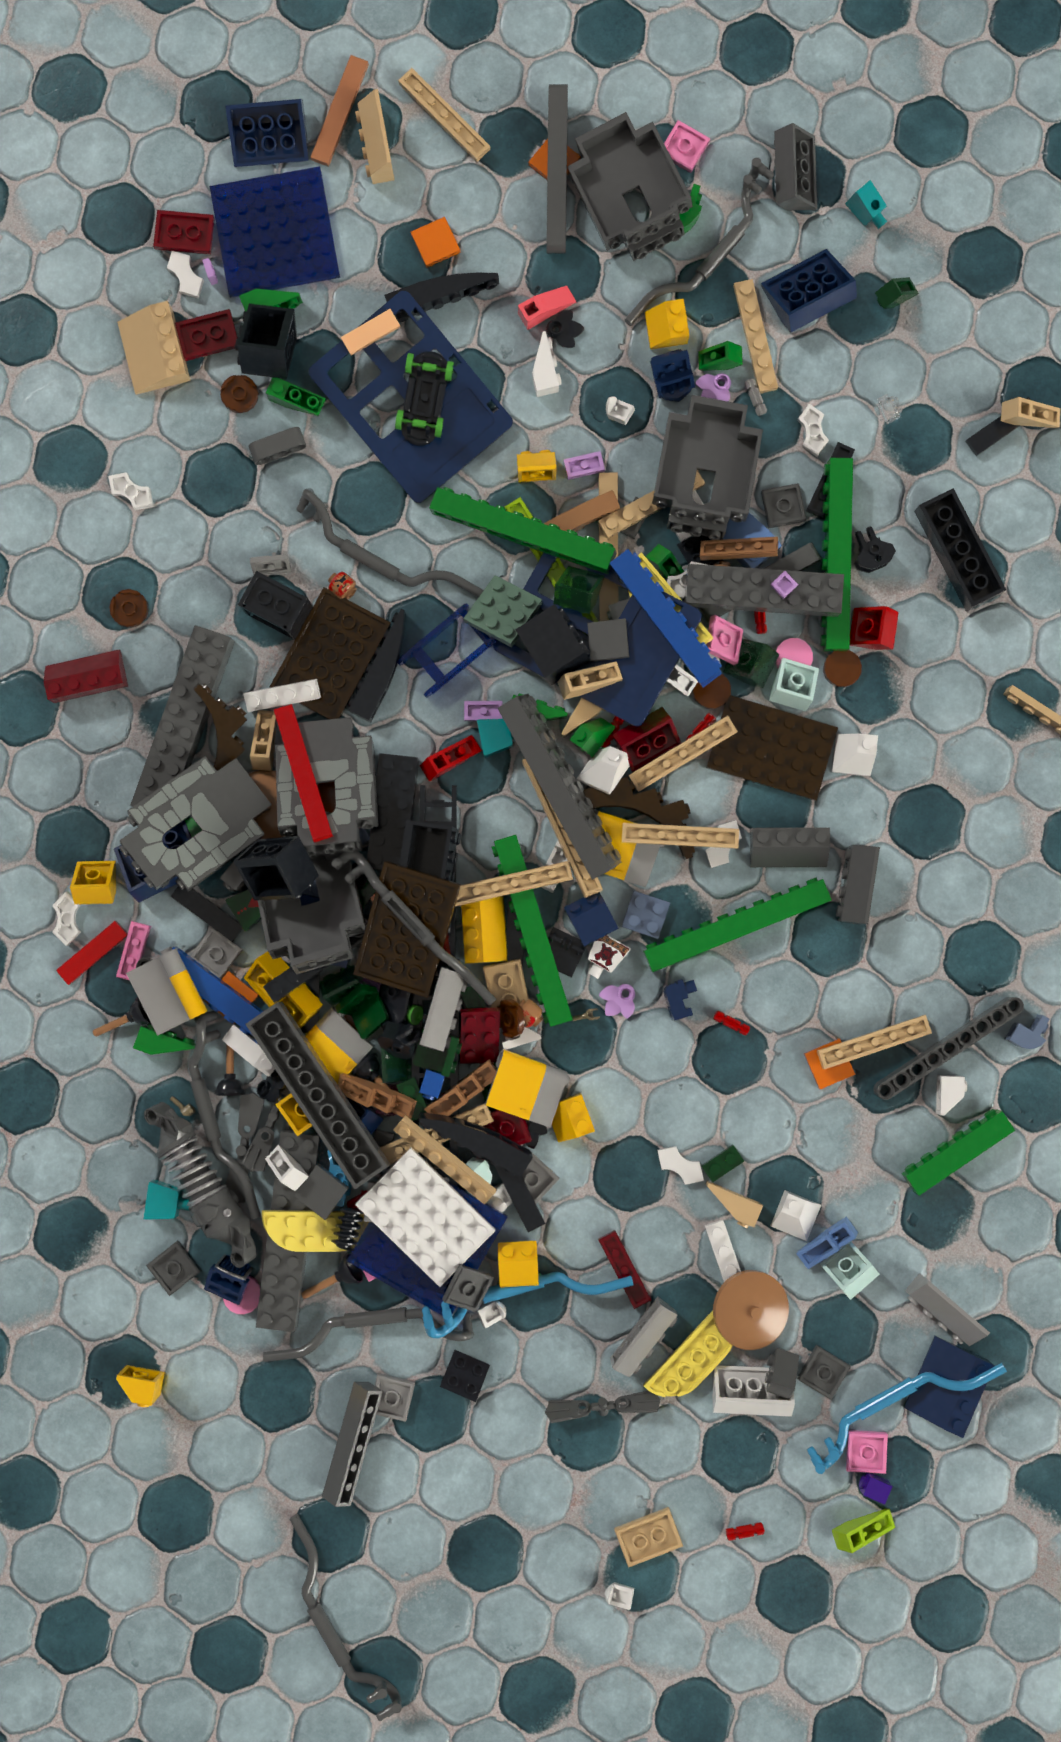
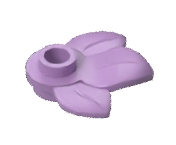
[695,373,731,401]
[599,984,635,1019]

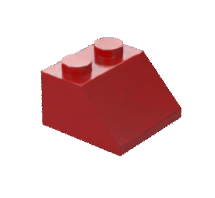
[850,606,899,650]

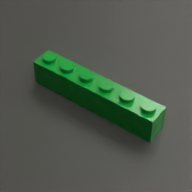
[901,1109,1015,1196]

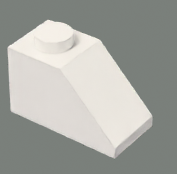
[936,1075,967,1116]
[265,1145,309,1191]

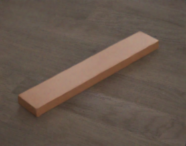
[311,55,369,167]

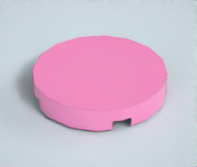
[775,638,813,668]
[223,1276,261,1315]

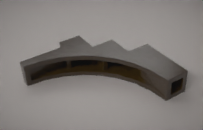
[193,683,247,771]
[583,777,695,860]

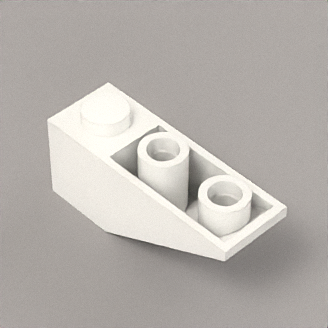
[532,331,562,397]

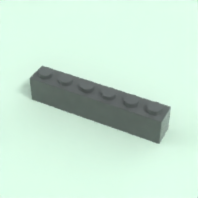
[322,1382,383,1507]

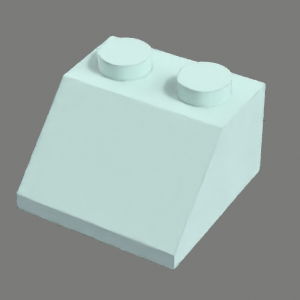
[769,658,819,712]
[820,1241,880,1300]

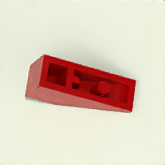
[419,735,482,782]

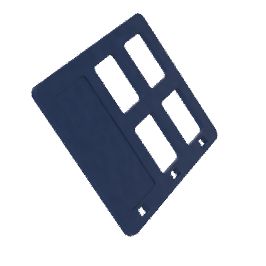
[309,291,513,503]
[493,553,702,726]

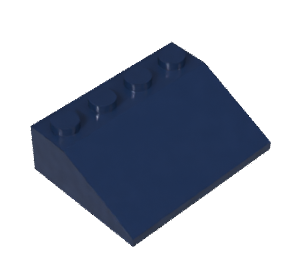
[225,99,309,167]
[761,249,857,332]
[114,819,192,903]
[904,1336,995,1438]

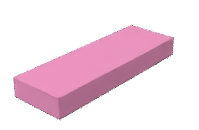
[116,921,151,980]

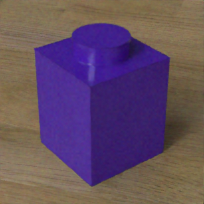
[859,1473,892,1505]

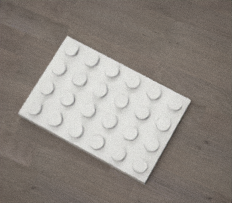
[355,1147,495,1287]

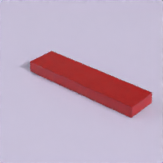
[56,921,128,985]

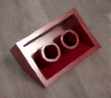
[612,707,681,773]

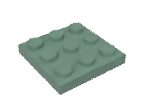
[463,575,543,647]

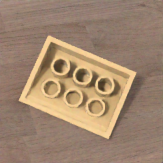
[117,301,191,395]

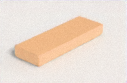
[341,309,400,356]

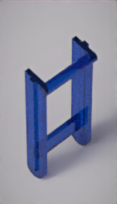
[397,603,496,698]

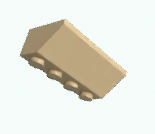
[355,89,394,184]

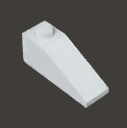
[222,1024,275,1077]

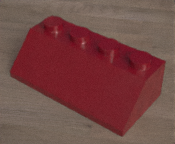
[44,649,128,703]

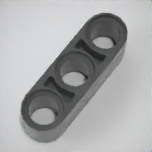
[248,427,306,465]

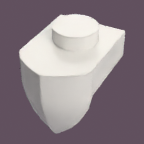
[606,396,635,425]
[487,1184,512,1214]
[477,1300,506,1328]
[605,1582,635,1610]

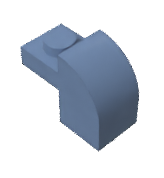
[1004,1014,1050,1049]

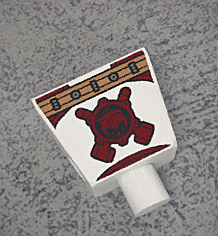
[587,935,630,979]

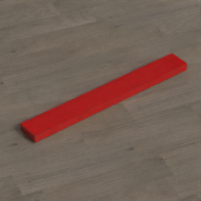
[273,704,333,843]

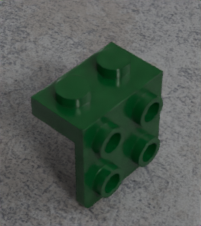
[335,984,389,1040]
[413,1029,463,1077]

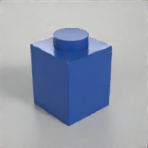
[419,1069,445,1100]

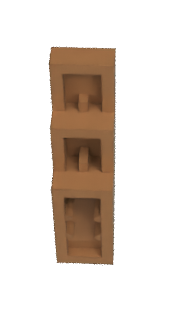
[544,490,620,532]
[425,1059,497,1116]
[338,1073,417,1119]

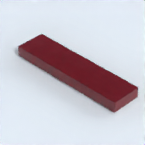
[598,1230,651,1309]

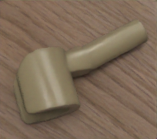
[572,1008,600,1021]
[170,1096,196,1116]

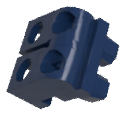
[663,979,697,1021]

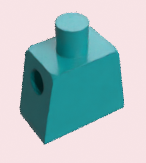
[845,180,887,229]
[477,719,514,758]
[143,1179,190,1220]

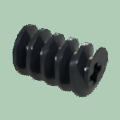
[331,1207,364,1251]

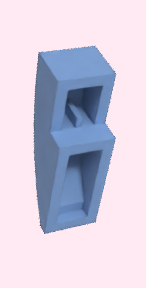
[796,1216,858,1269]

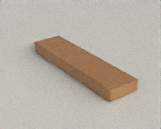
[700,537,778,560]

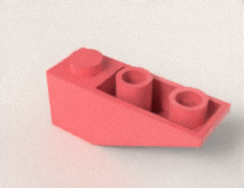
[518,286,576,330]

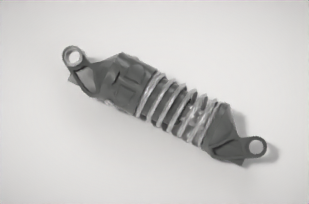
[144,1102,257,1268]

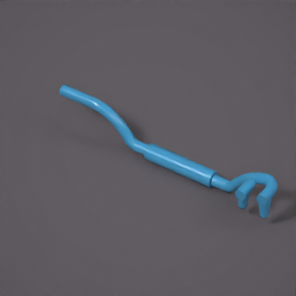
[422,1272,633,1338]
[807,1363,1007,1474]

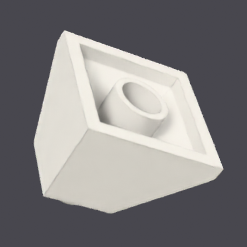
[832,733,878,776]
[577,746,629,795]
[771,1190,821,1241]

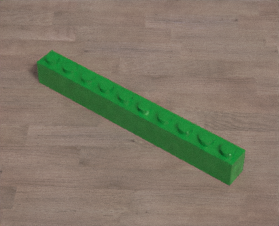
[820,458,853,652]
[429,487,617,574]
[491,835,573,1027]
[643,877,832,972]

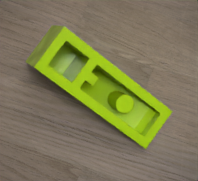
[831,1508,896,1553]

